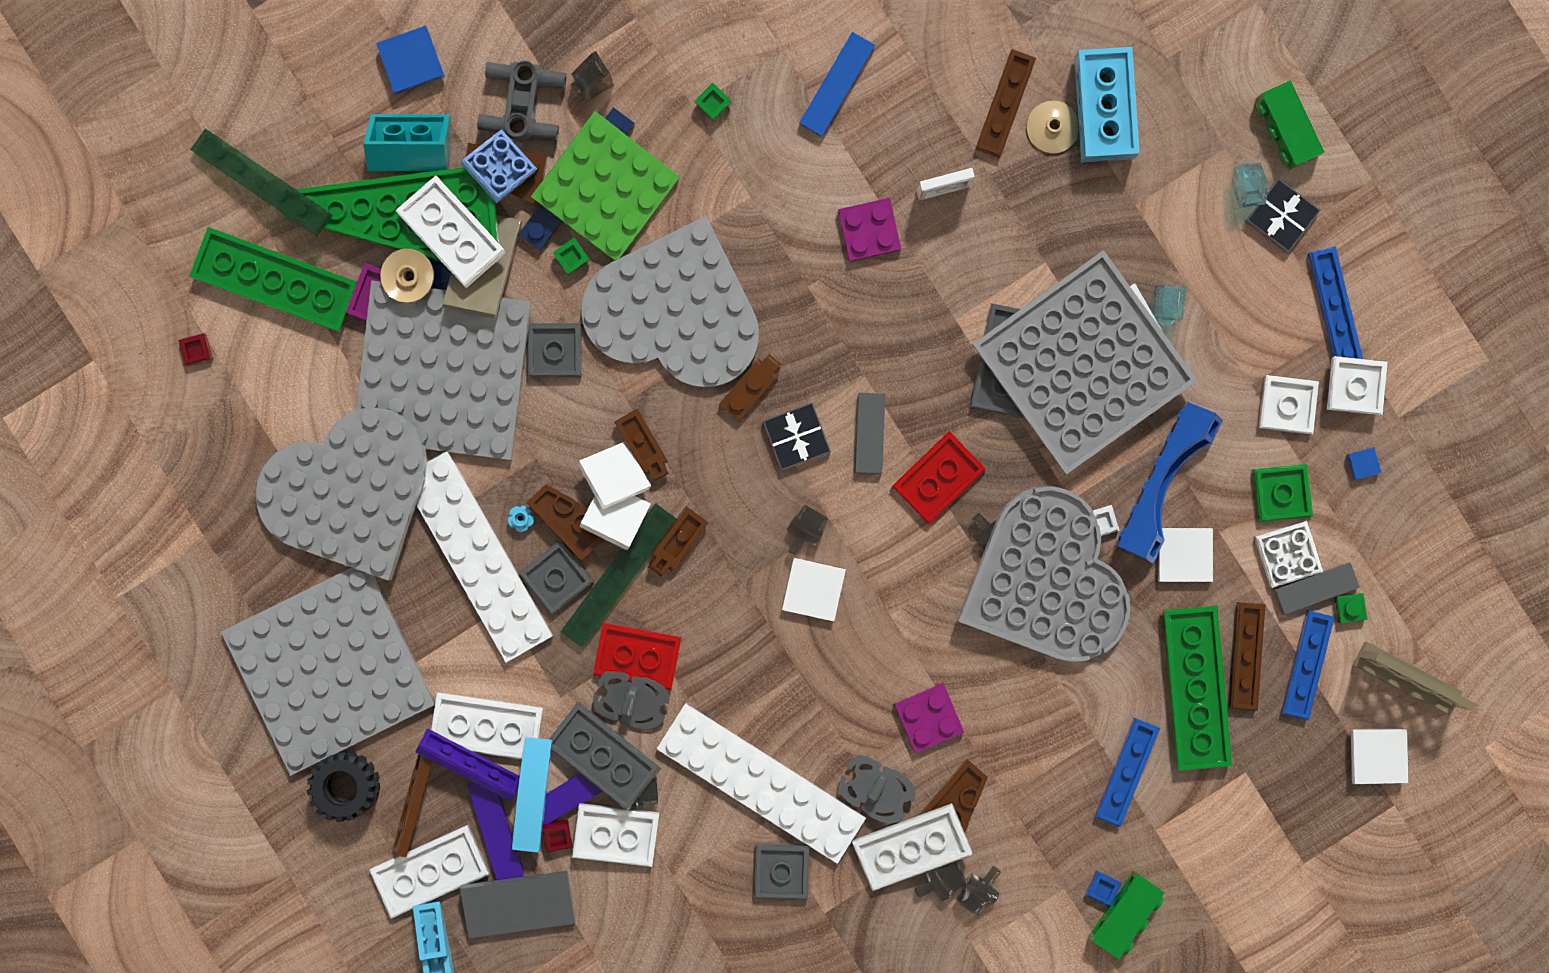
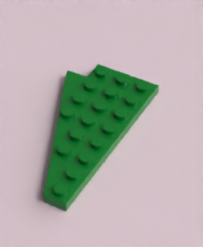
[281,167,499,263]

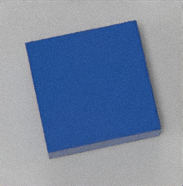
[1347,447,1382,480]
[1085,870,1122,907]

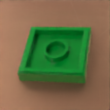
[1252,464,1313,522]

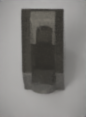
[571,51,614,102]

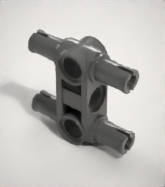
[477,60,567,142]

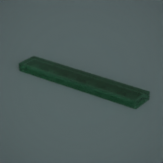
[190,128,333,237]
[560,503,677,647]

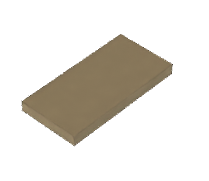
[443,215,522,319]

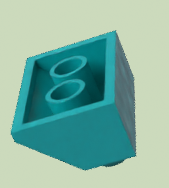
[363,114,451,172]

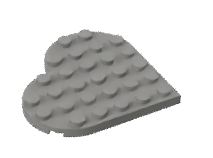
[582,216,759,388]
[256,408,427,580]
[957,486,1130,662]

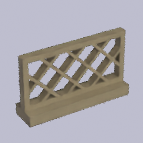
[1353,642,1476,715]

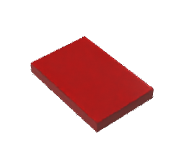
[892,431,986,524]
[593,622,682,690]

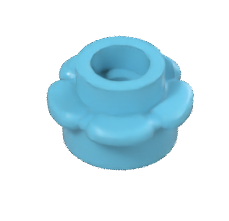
[508,506,534,532]

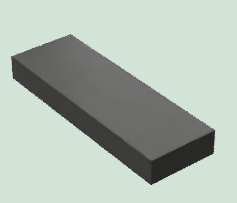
[855,393,885,474]
[1274,562,1360,615]

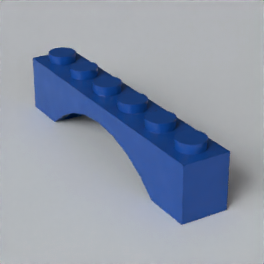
[1117,402,1223,564]

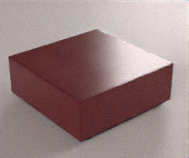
[178,333,213,366]
[542,820,573,853]

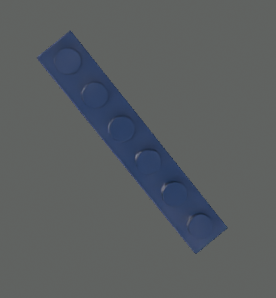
[518,107,635,251]

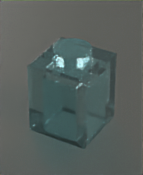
[1232,163,1269,208]
[1152,284,1186,325]

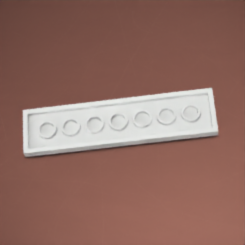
[416,451,553,662]
[657,703,866,864]

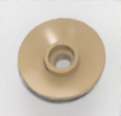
[1026,101,1079,154]
[380,249,434,303]

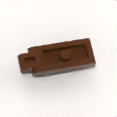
[719,354,781,422]
[615,409,669,481]
[648,506,709,577]

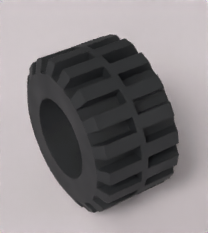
[307,751,380,822]

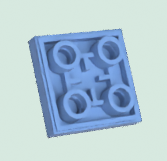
[461,129,537,203]

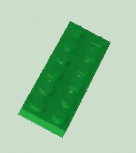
[189,227,357,333]
[1162,605,1232,771]

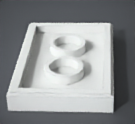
[572,803,659,867]

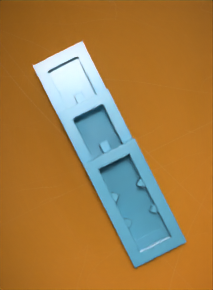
[512,737,552,852]
[413,902,454,973]

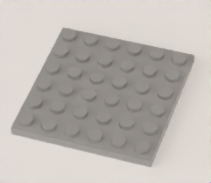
[972,250,1198,475]
[356,281,532,460]
[221,568,435,776]

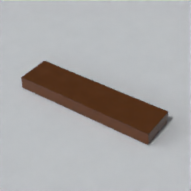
[975,49,1036,158]
[1229,602,1266,711]
[392,754,432,857]

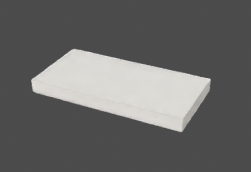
[395,176,506,288]
[431,692,543,759]
[852,803,972,891]
[369,825,490,919]

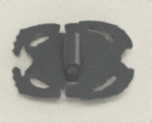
[593,671,669,729]
[838,755,915,824]

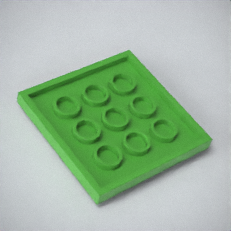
[531,111,680,261]

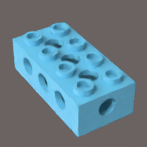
[1074,47,1139,163]

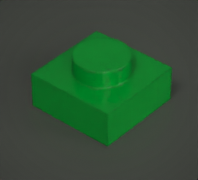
[694,82,732,122]
[553,237,590,275]
[1335,593,1368,623]

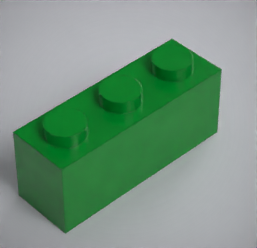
[1256,80,1325,170]
[1089,870,1165,959]

